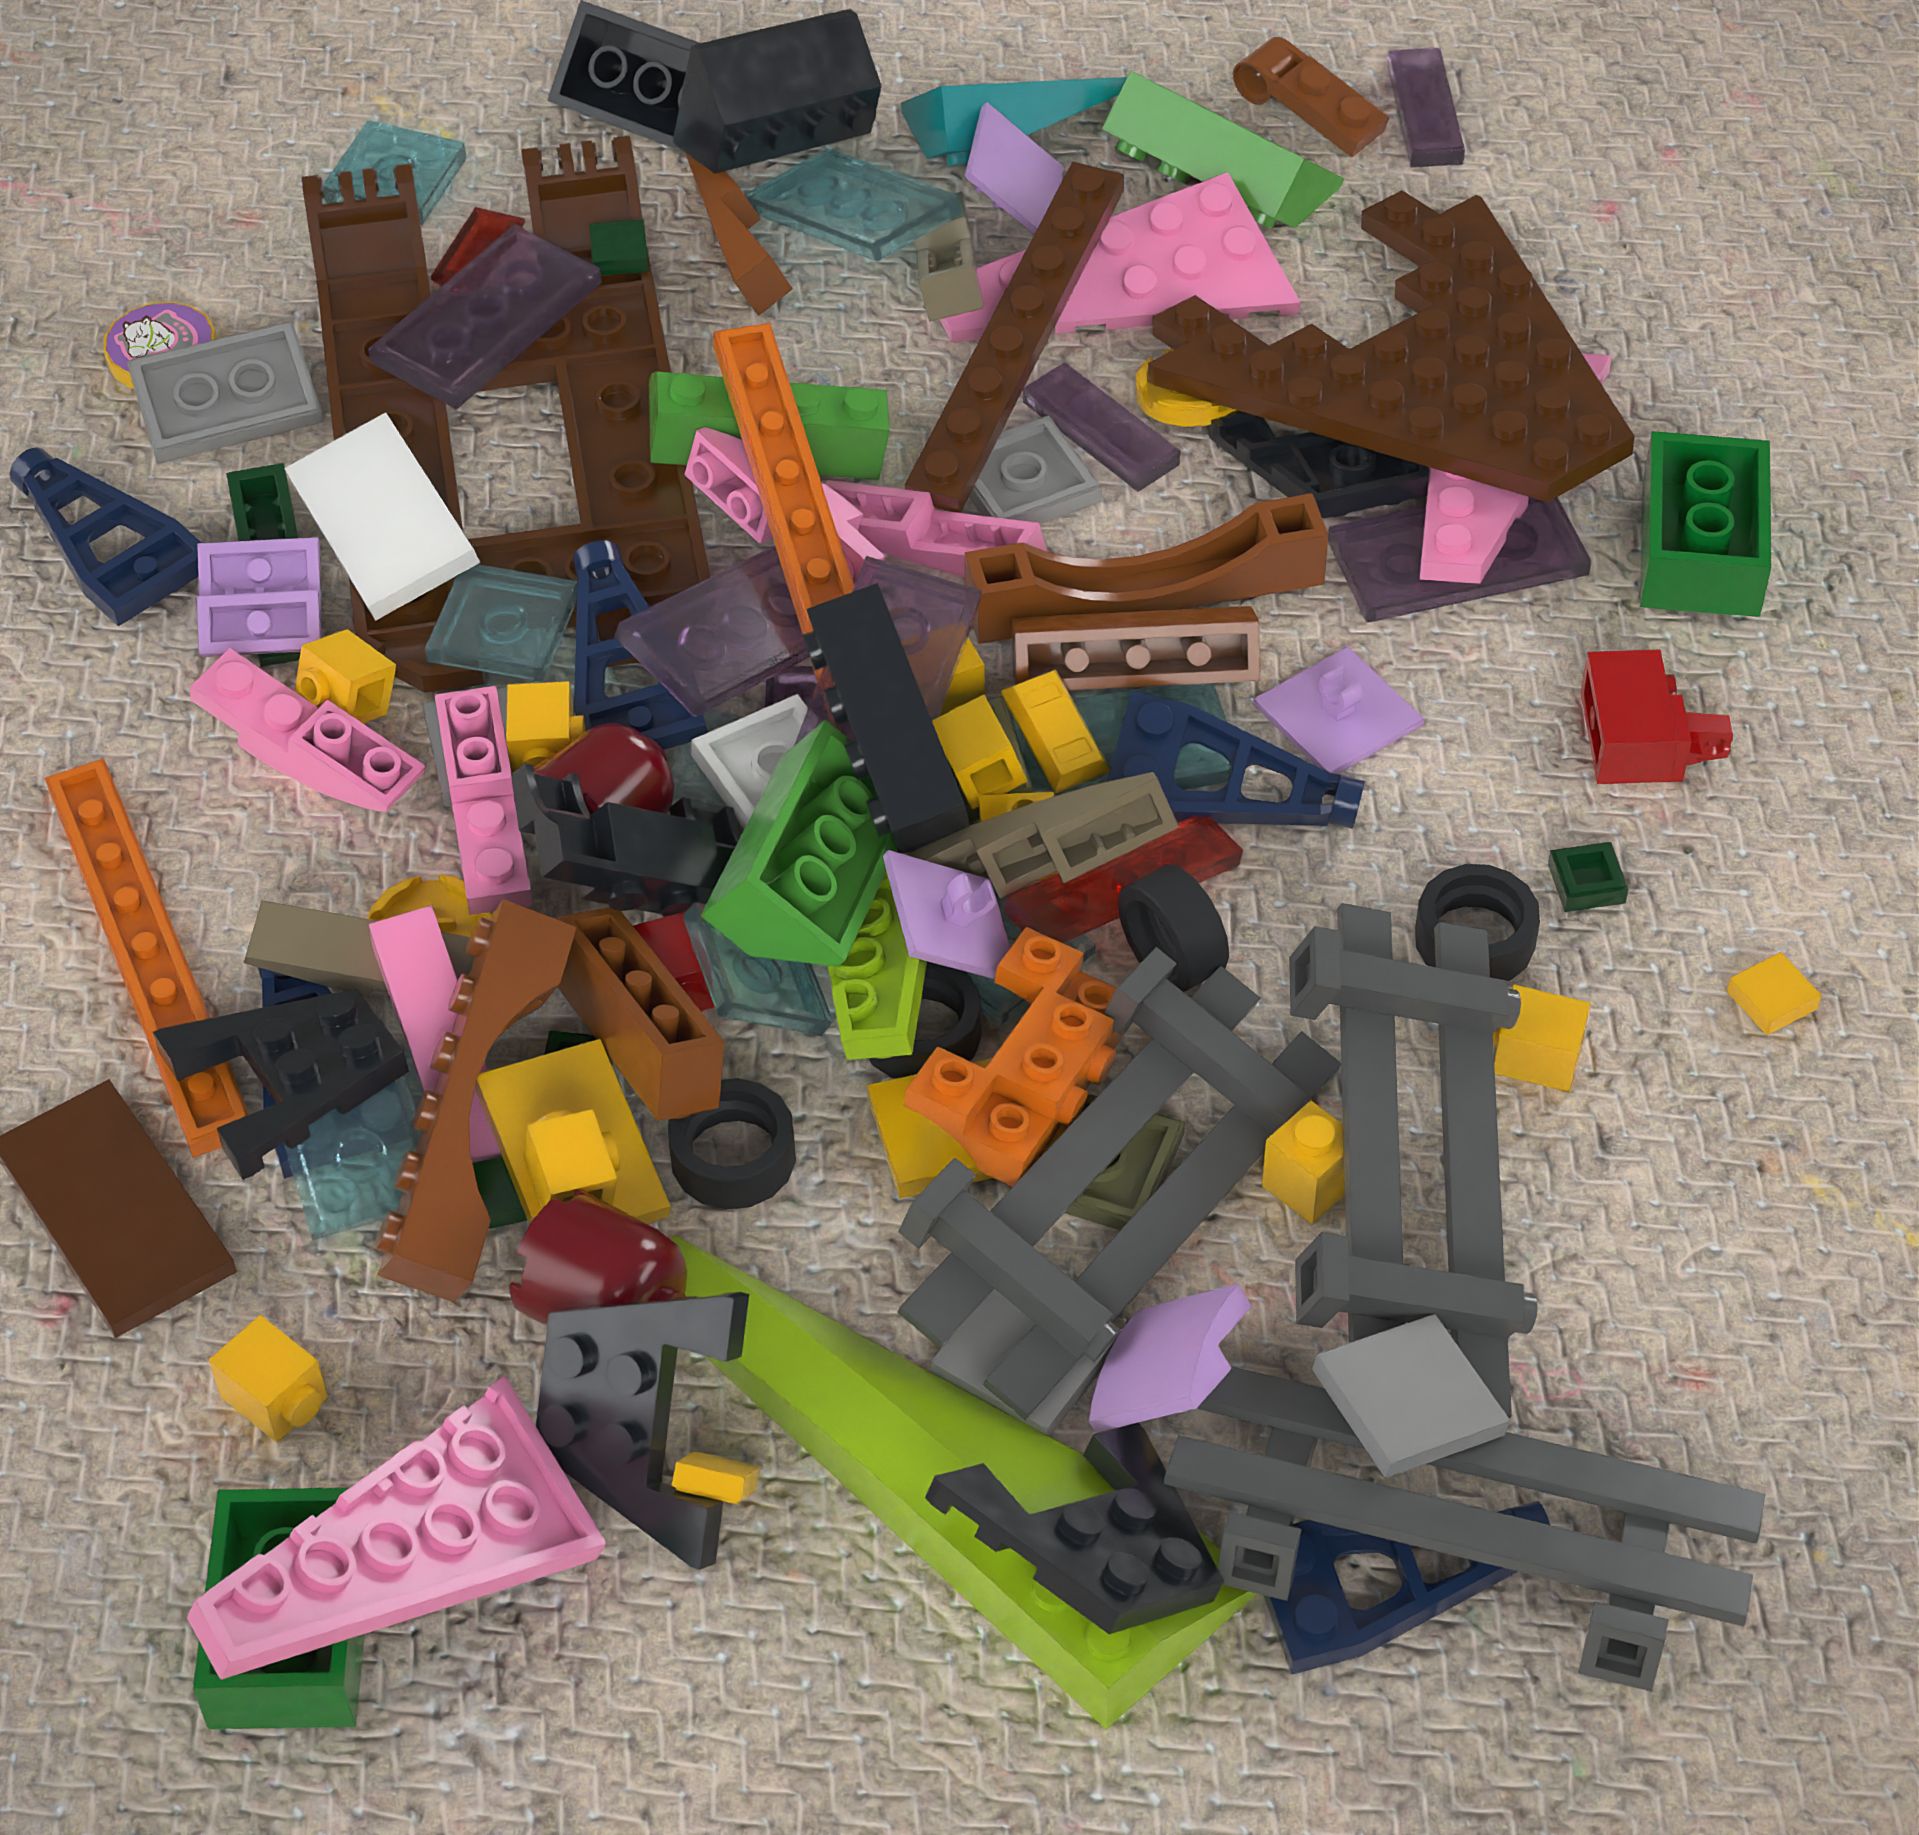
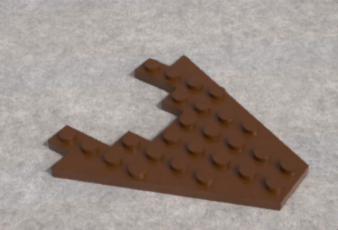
[1148,190,1635,502]

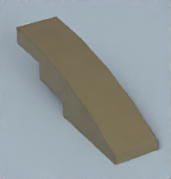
[907,772,1179,899]

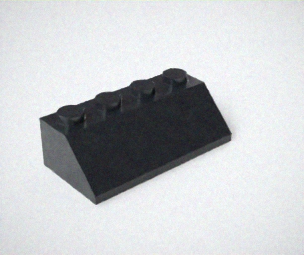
[547,0,699,152]
[673,9,882,174]
[802,583,970,853]

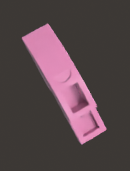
[685,427,886,591]
[190,648,425,813]
[435,686,533,915]

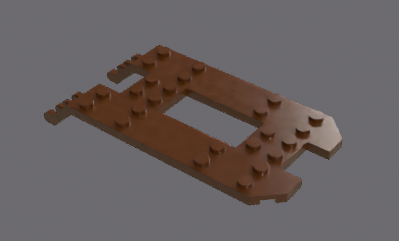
[301,135,715,693]

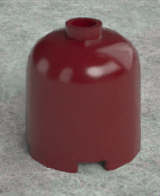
[514,723,675,815]
[509,1189,687,1326]

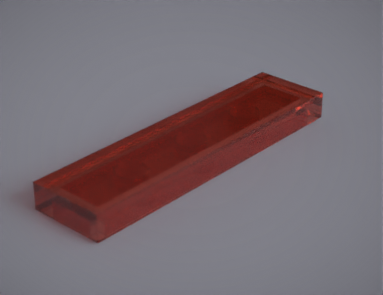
[1004,816,1243,943]

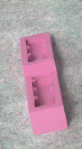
[825,480,1047,578]
[369,905,502,1163]

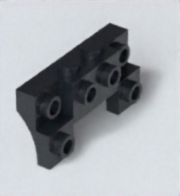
[511,763,741,917]

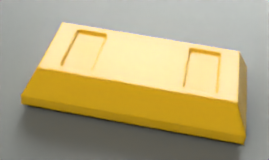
[1001,669,1110,794]

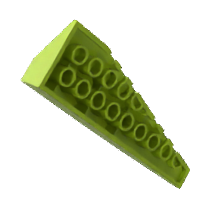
[670,1235,1257,1730]

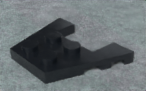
[1209,410,1428,518]
[153,989,409,1180]
[536,1292,750,1570]
[925,1423,1224,1635]

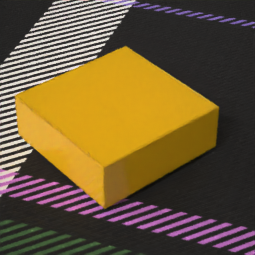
[1727,952,1822,1036]
[672,1451,761,1504]

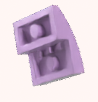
[197,537,322,657]
[1088,1283,1252,1433]

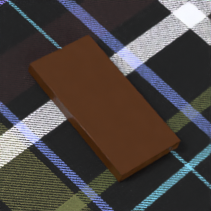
[0,1079,237,1338]

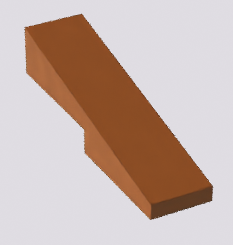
[685,152,793,316]

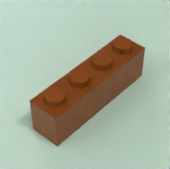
[1011,606,1260,690]
[557,907,724,1121]

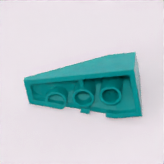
[901,77,1127,167]

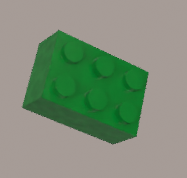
[1640,431,1771,617]
[193,1487,365,1729]

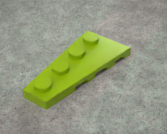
[827,871,927,1060]

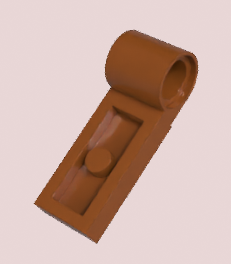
[1233,37,1390,158]

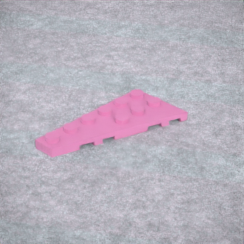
[939,172,1301,342]
[1420,353,1612,584]
[187,1375,607,1680]

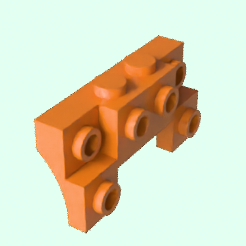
[904,927,1129,1187]

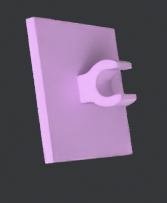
[965,102,1064,234]
[1253,646,1424,774]
[883,850,1010,979]

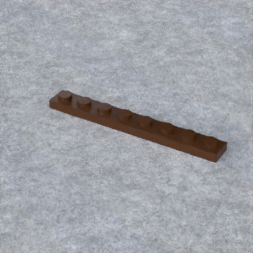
[905,161,1124,513]

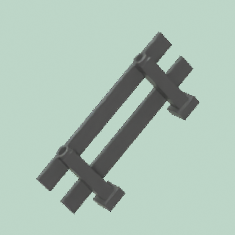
[1289,903,1537,1418]
[897,947,1341,1421]
[1164,1366,1766,1692]

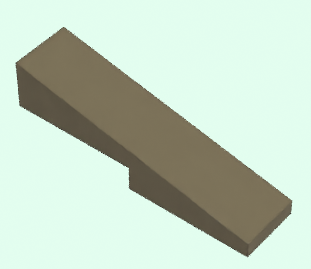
[910,191,984,322]
[244,900,475,998]

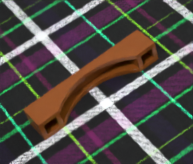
[965,493,1329,644]
[375,899,577,1302]

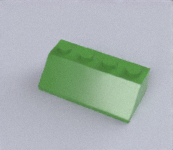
[1102,71,1344,229]
[649,372,890,480]
[701,719,896,967]

